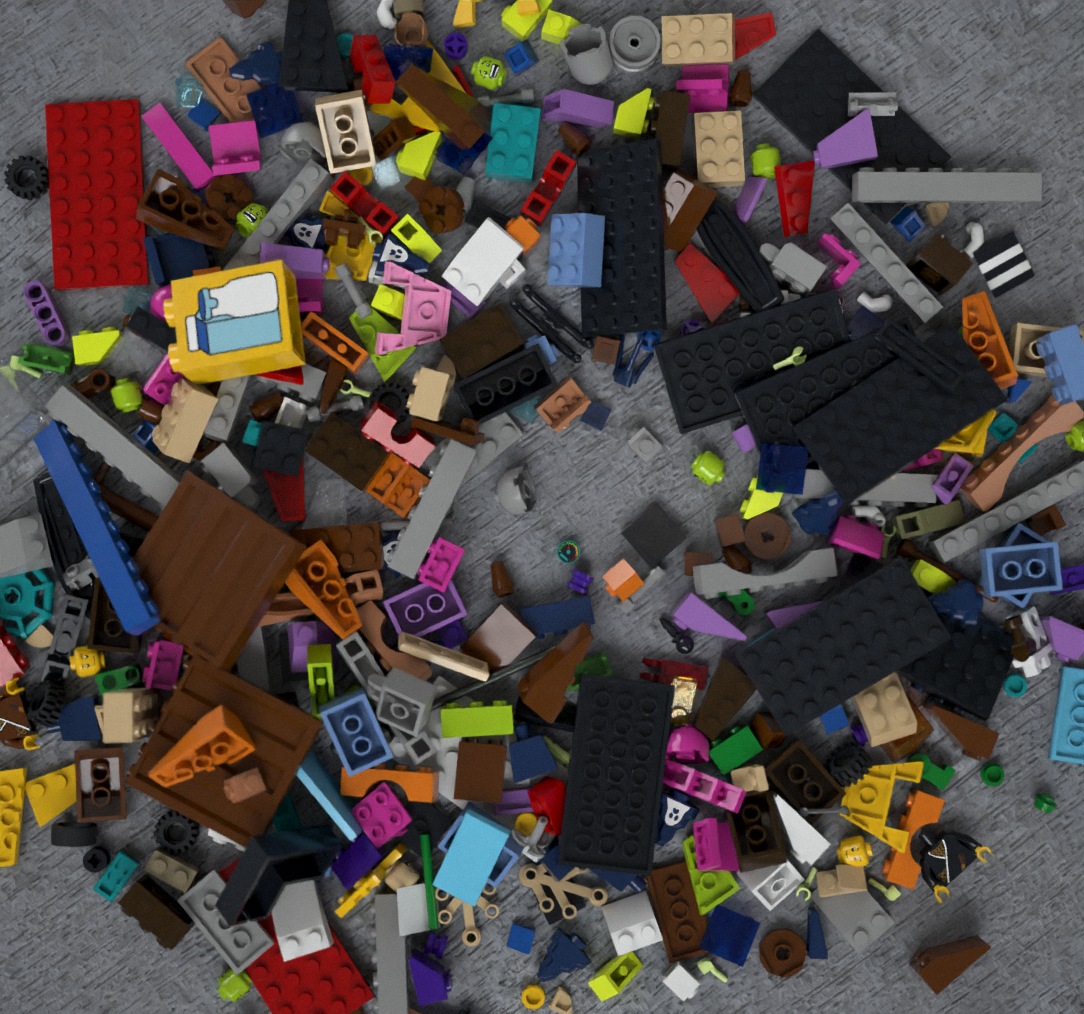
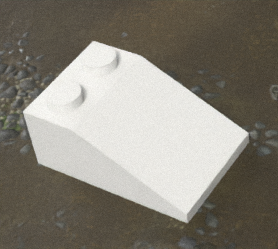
[442,217,525,306]
[770,790,831,865]
[272,880,334,961]

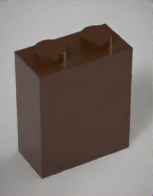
[454,737,507,804]

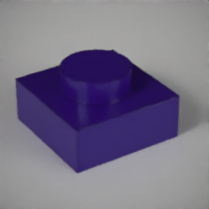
[437,619,468,649]

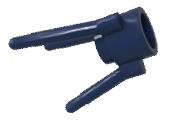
[612,334,654,388]

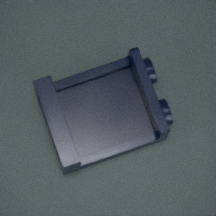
[143,233,215,287]

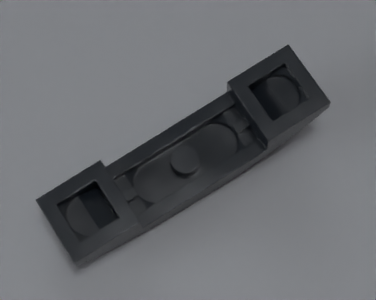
[41,593,89,687]

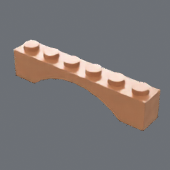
[959,395,1084,513]
[257,570,383,627]

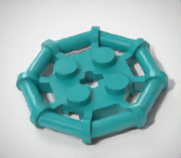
[0,569,56,639]

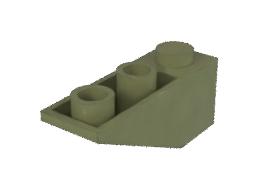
[891,500,965,540]

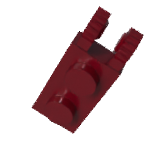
[640,658,708,690]

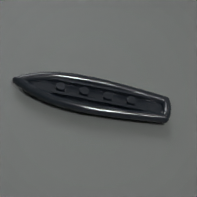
[696,195,784,312]
[33,472,100,620]

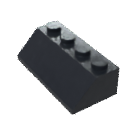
[453,343,559,425]

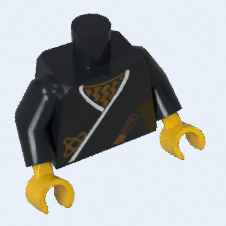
[918,828,993,903]

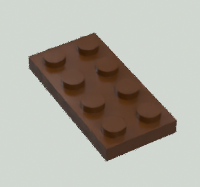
[289,522,385,573]

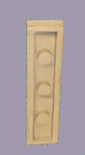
[398,632,489,682]

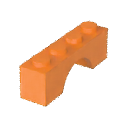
[340,763,439,802]
[881,788,945,890]

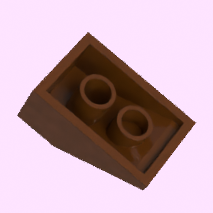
[922,702,1000,761]
[75,747,127,823]
[909,935,991,995]

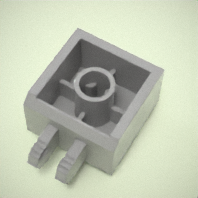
[759,243,827,297]
[202,443,260,508]
[365,667,437,737]

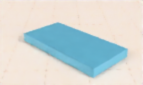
[1048,666,1084,764]
[297,750,363,841]
[433,809,511,907]

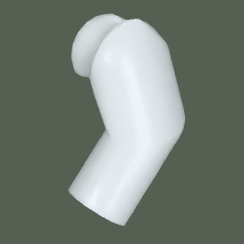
[377,0,397,30]
[964,222,984,258]
[857,291,893,313]
[851,505,886,527]

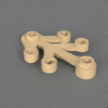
[519,863,608,920]
[435,882,499,947]

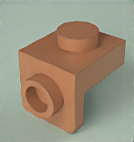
[224,768,266,803]

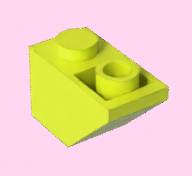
[613,88,655,140]
[391,214,442,263]
[72,327,124,367]
[739,474,786,520]

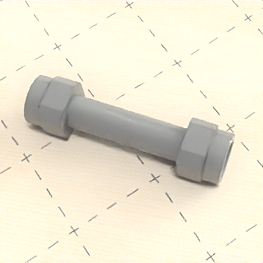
[477,89,534,111]
[334,263,373,319]
[306,395,364,422]
[617,565,666,613]

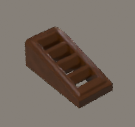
[373,116,416,162]
[321,360,347,414]

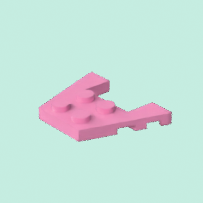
[375,261,451,355]

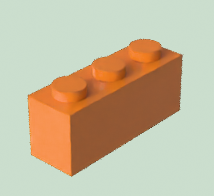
[301,311,370,375]

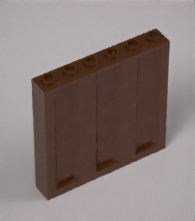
[132,471,307,671]
[126,656,324,848]

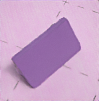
[732,177,767,224]
[931,452,974,505]

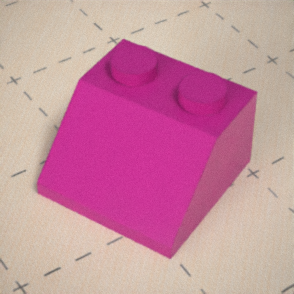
[827,514,884,559]

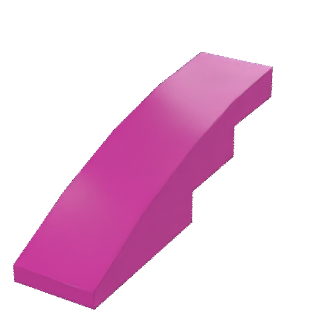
[141,103,216,191]
[663,759,747,814]

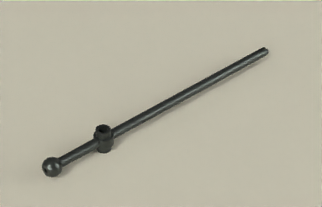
[330,642,560,757]

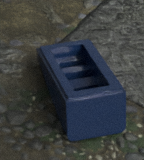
[806,907,828,959]

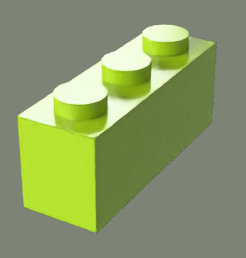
[307,644,336,718]
[441,700,514,738]

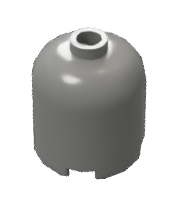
[561,24,613,85]

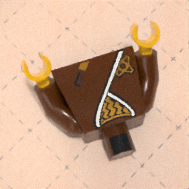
[0,678,41,750]

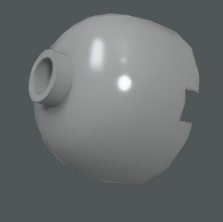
[280,121,326,165]
[494,466,537,515]

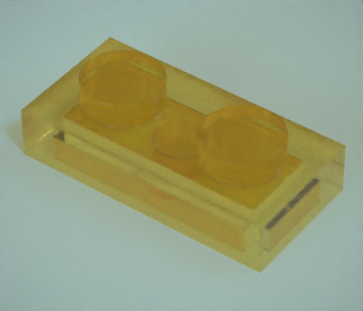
[670,676,697,725]

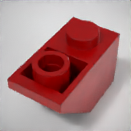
[527,776,566,836]

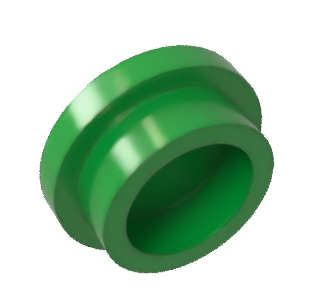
[980,763,1005,786]
[1034,793,1057,813]

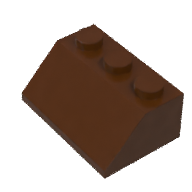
[663,168,718,252]

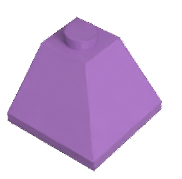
[1038,615,1084,662]
[287,622,338,673]

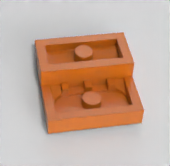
[365,453,430,520]

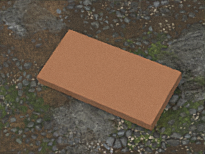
[184,36,279,127]

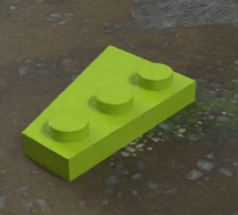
[349,301,417,382]
[681,833,740,915]

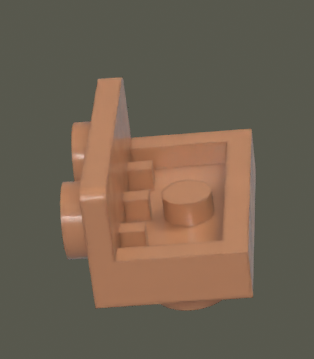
[534,376,591,432]

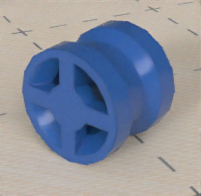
[637,331,661,351]

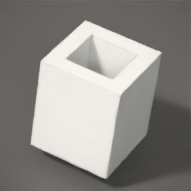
[662,961,700,1001]

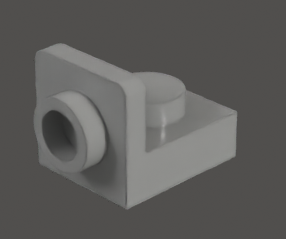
[626,426,663,464]

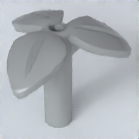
[512,816,549,858]

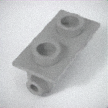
[848,92,898,116]
[62,554,99,591]

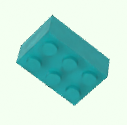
[485,103,541,184]

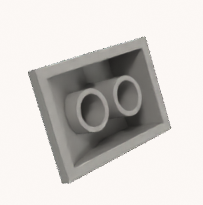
[0,514,54,578]
[810,887,895,954]

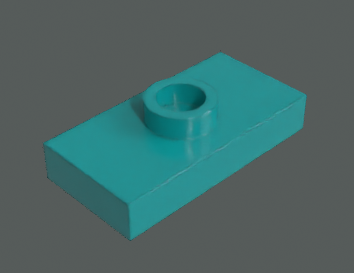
[93,850,141,903]

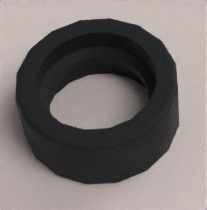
[51,822,97,847]

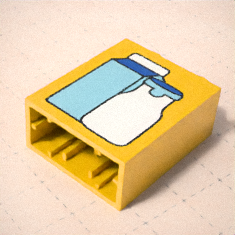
[164,260,306,385]

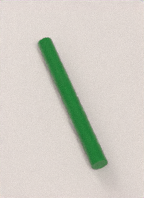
[420,833,439,929]

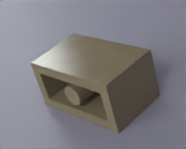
[144,847,202,893]

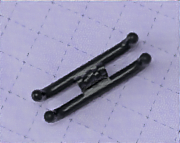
[510,284,594,363]

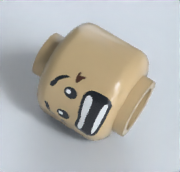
[385,860,420,894]

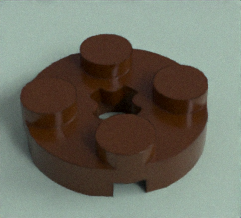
[205,174,253,222]
[419,186,465,234]
[743,513,791,560]
[759,928,807,978]

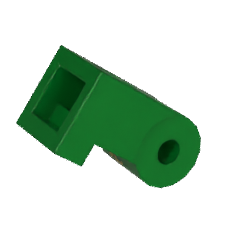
[716,589,755,616]
[95,664,144,695]
[907,752,956,790]

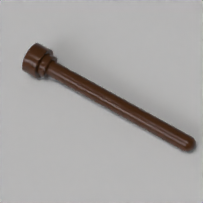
[896,538,999,603]

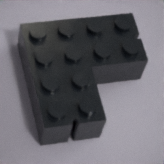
[215,824,342,926]

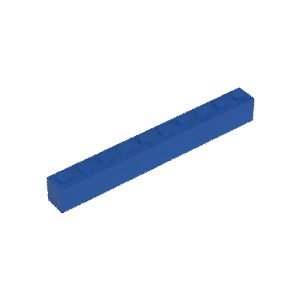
[32,420,161,636]

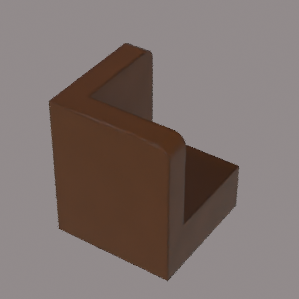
[591,336,620,365]
[1025,504,1066,536]
[714,514,746,547]
[684,552,713,576]
[749,711,788,749]

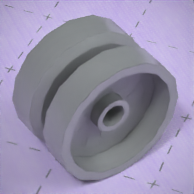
[609,16,660,75]

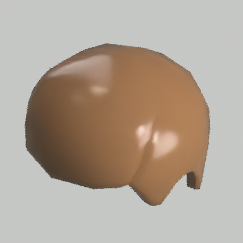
[394,12,429,51]

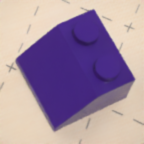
[330,832,386,890]
[408,949,453,1006]

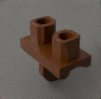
[323,209,366,250]

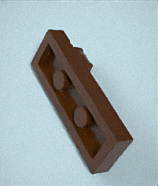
[411,416,485,445]

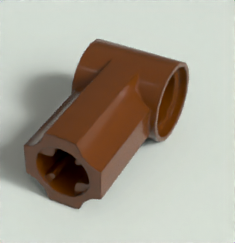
[70,369,115,399]

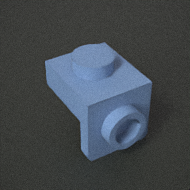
[524,334,559,366]

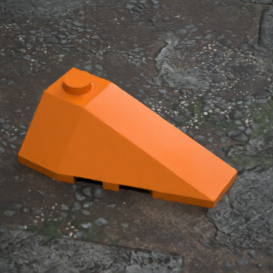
[962,291,1018,389]
[285,540,362,640]
[148,705,256,787]

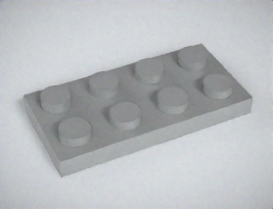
[425,412,524,488]
[177,869,275,975]

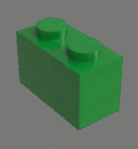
[709,724,763,776]

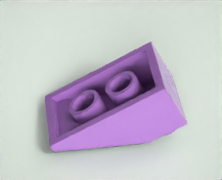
[671,592,748,641]

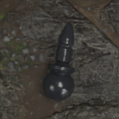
[659,617,694,654]

